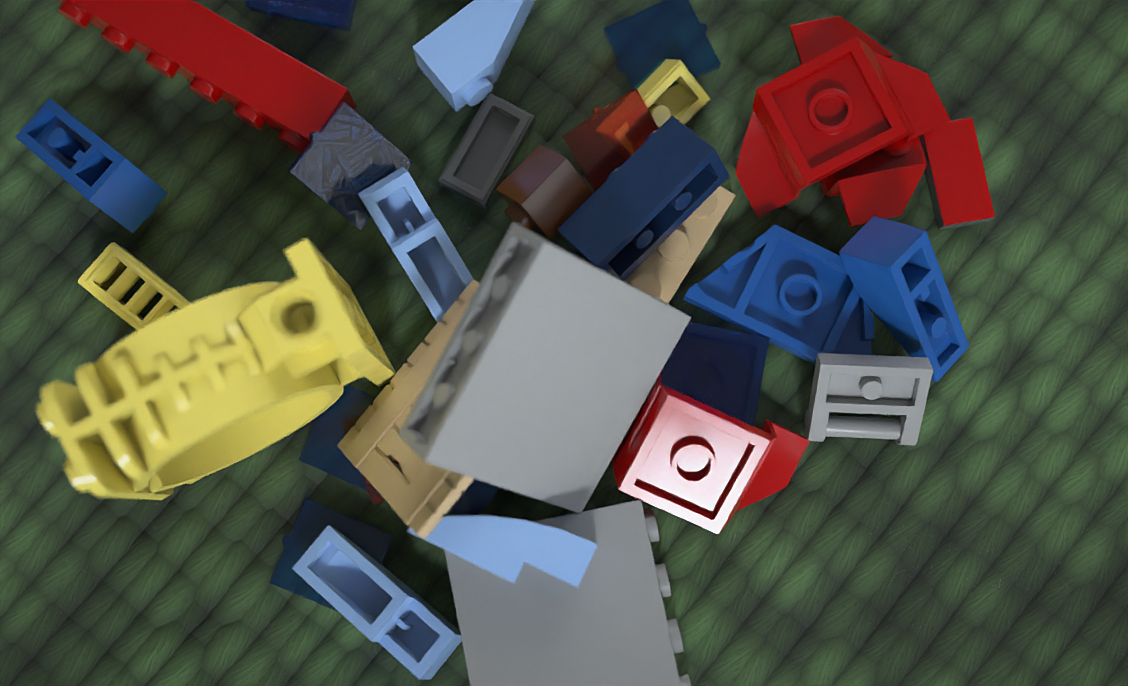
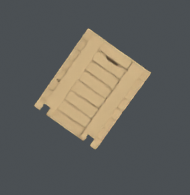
[337,280,480,539]

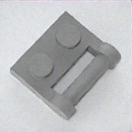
[804,353,933,446]

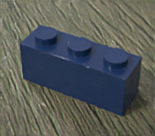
[557,116,729,282]

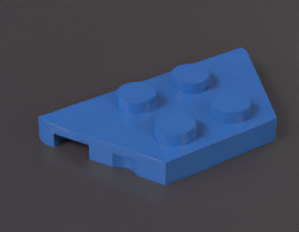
[683,225,875,365]

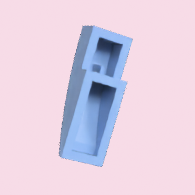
[358,167,474,323]
[408,515,598,588]
[292,525,462,680]

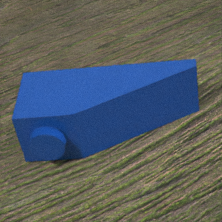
[15,98,168,233]
[839,216,969,382]

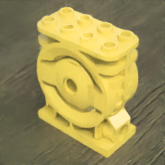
[36,239,396,500]

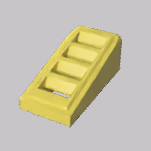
[78,242,191,330]

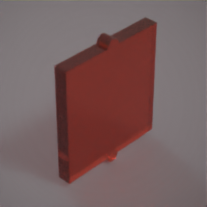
[562,88,659,192]

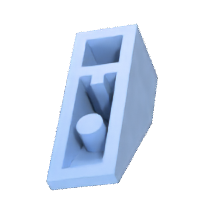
[413,0,535,112]

